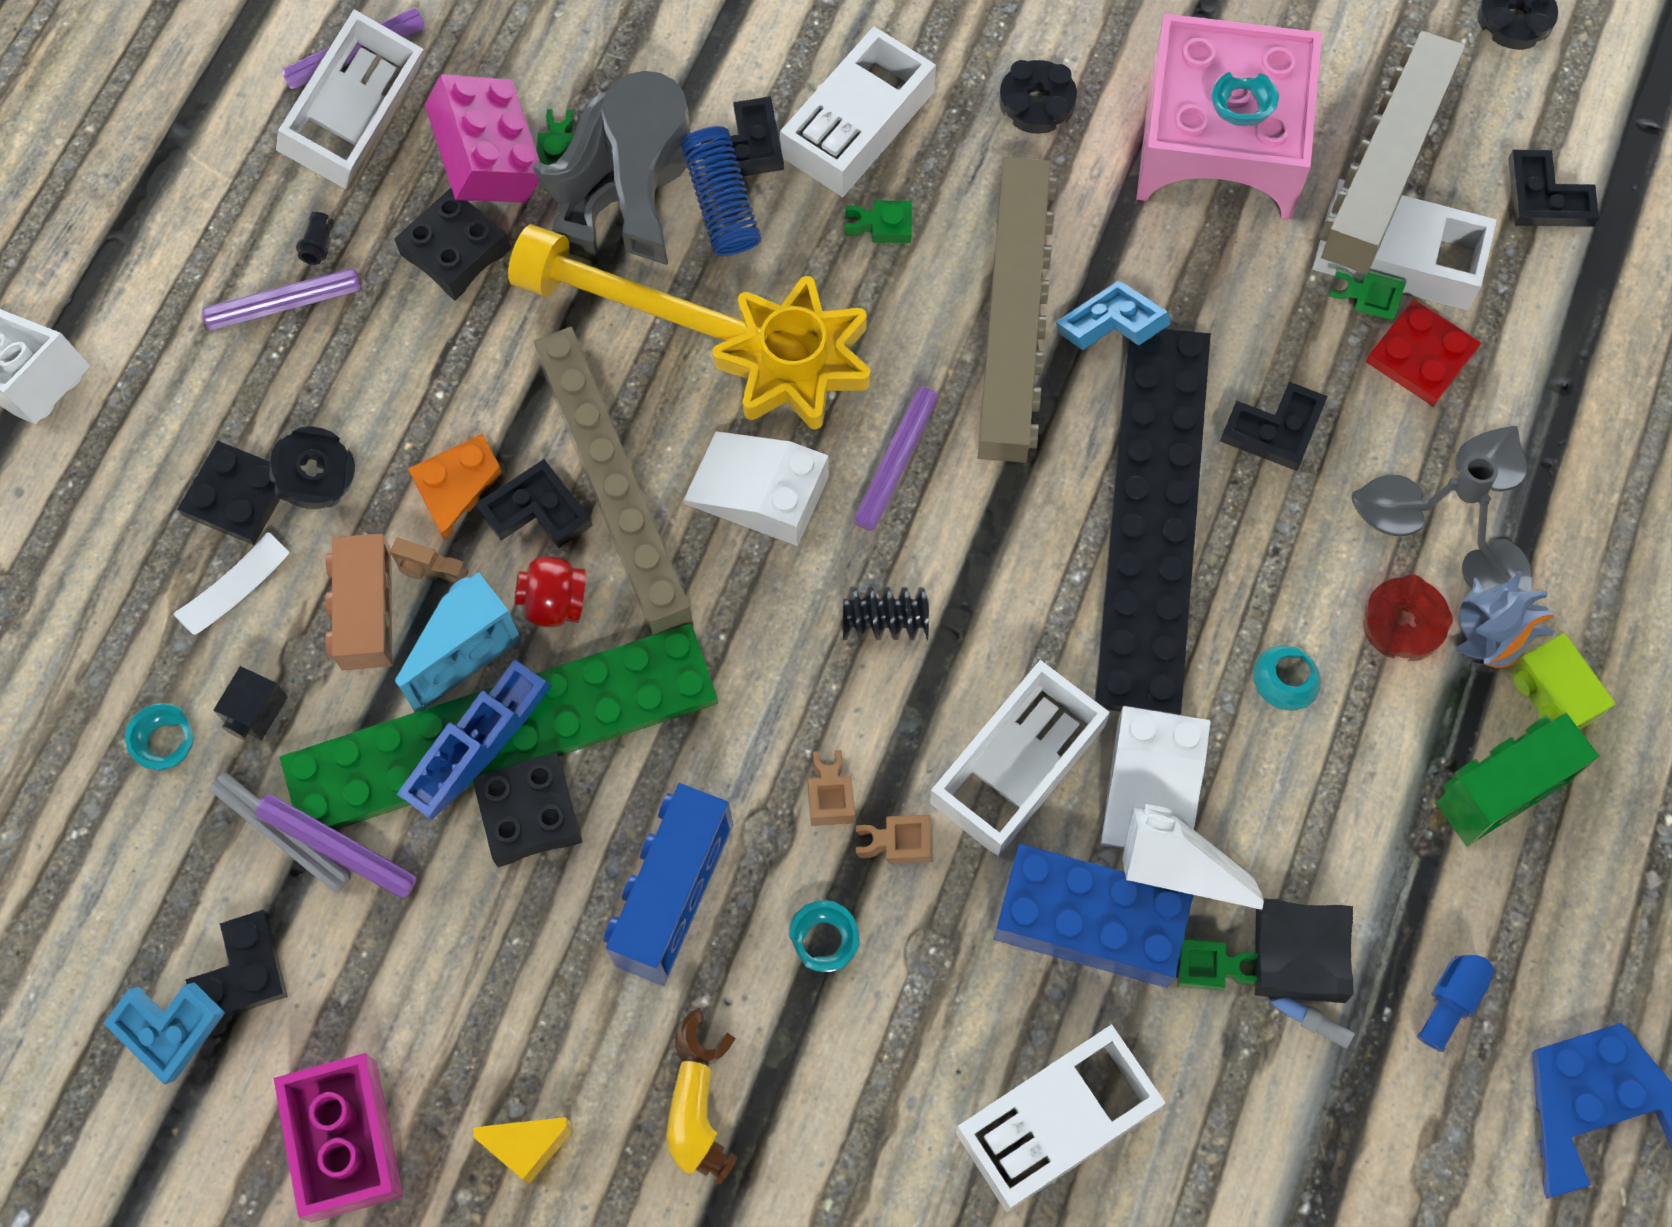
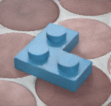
[1056,280,1171,350]
[103,982,225,1085]

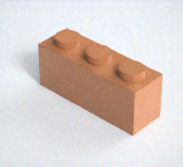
[325,533,393,670]

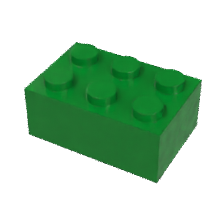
[1435,712,1600,847]

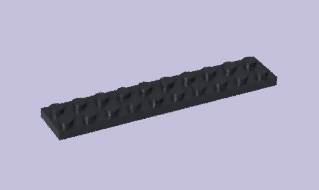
[1094,328,1211,715]

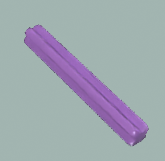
[282,8,424,89]
[202,268,361,330]
[855,386,938,531]
[255,794,417,898]

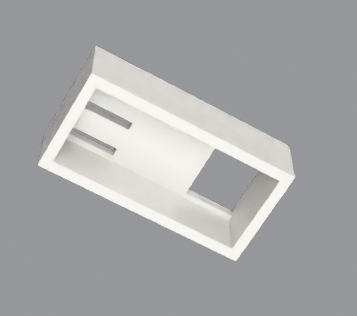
[276,9,424,189]
[780,26,936,197]
[1312,179,1497,311]
[930,660,1110,857]
[955,1024,1166,1213]

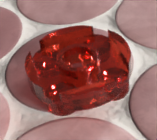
[1363,574,1453,661]

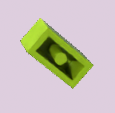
[1510,632,1616,730]

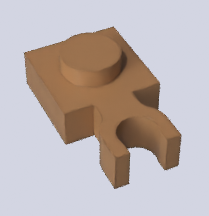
[390,537,468,584]
[808,750,855,826]
[856,814,933,864]

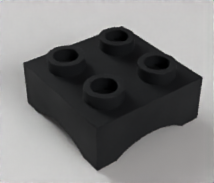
[394,188,511,300]
[473,753,583,867]
[1255,898,1354,1003]

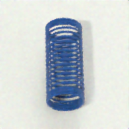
[680,126,762,256]

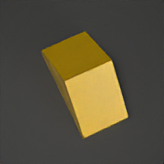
[473,1117,572,1184]

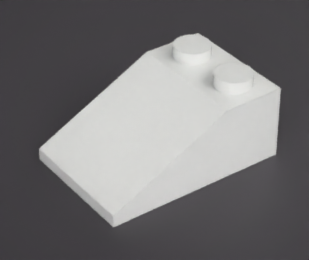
[0,309,91,425]
[683,431,829,546]
[1100,706,1210,849]
[1122,804,1264,910]

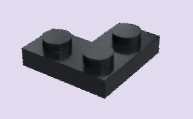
[701,96,784,181]
[1508,149,1599,227]
[1220,382,1328,471]
[475,459,593,549]
[185,910,288,1018]

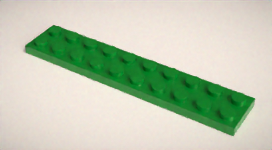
[279,623,718,830]

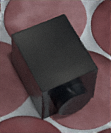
[213,666,288,741]

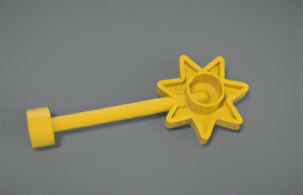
[508,224,871,429]

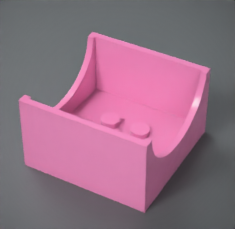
[1136,13,1322,219]

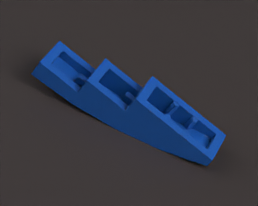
[397,659,552,820]

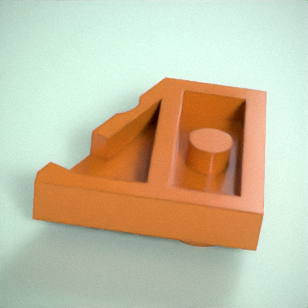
[408,434,502,539]

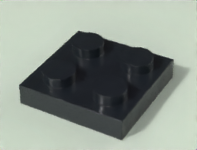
[177,440,280,545]

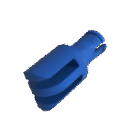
[1417,955,1494,1052]

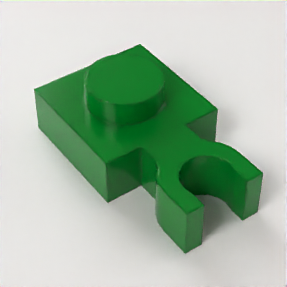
[536,109,574,165]
[845,200,912,243]
[1329,268,1406,321]
[1177,939,1258,991]

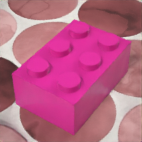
[425,74,540,203]
[273,1053,403,1223]

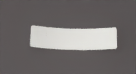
[174,533,289,635]

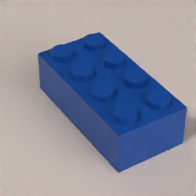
[603,783,734,986]
[993,843,1194,988]

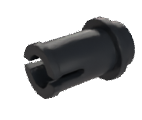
[296,212,335,265]

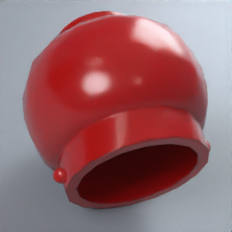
[514,557,586,627]

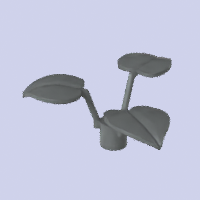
[1352,426,1533,592]

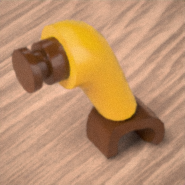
[666,1008,738,1185]

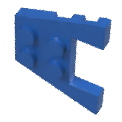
[1532,1023,1672,1199]

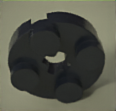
[1478,0,1558,50]
[999,60,1077,134]
[268,426,355,509]

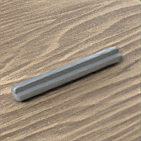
[210,773,351,892]

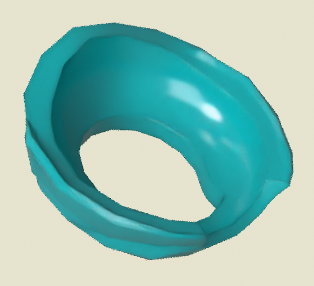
[1211,72,1279,126]
[1254,645,1321,711]
[125,703,194,771]
[789,900,860,972]

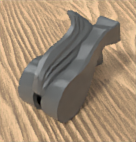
[533,71,691,265]

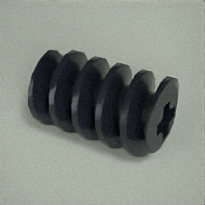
[843,587,929,641]

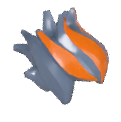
[1456,571,1555,669]

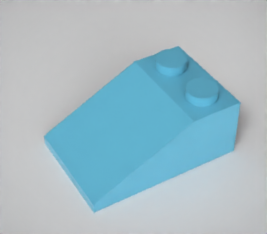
[395,572,521,712]

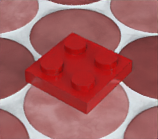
[1366,299,1481,407]

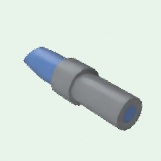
[1270,997,1355,1049]

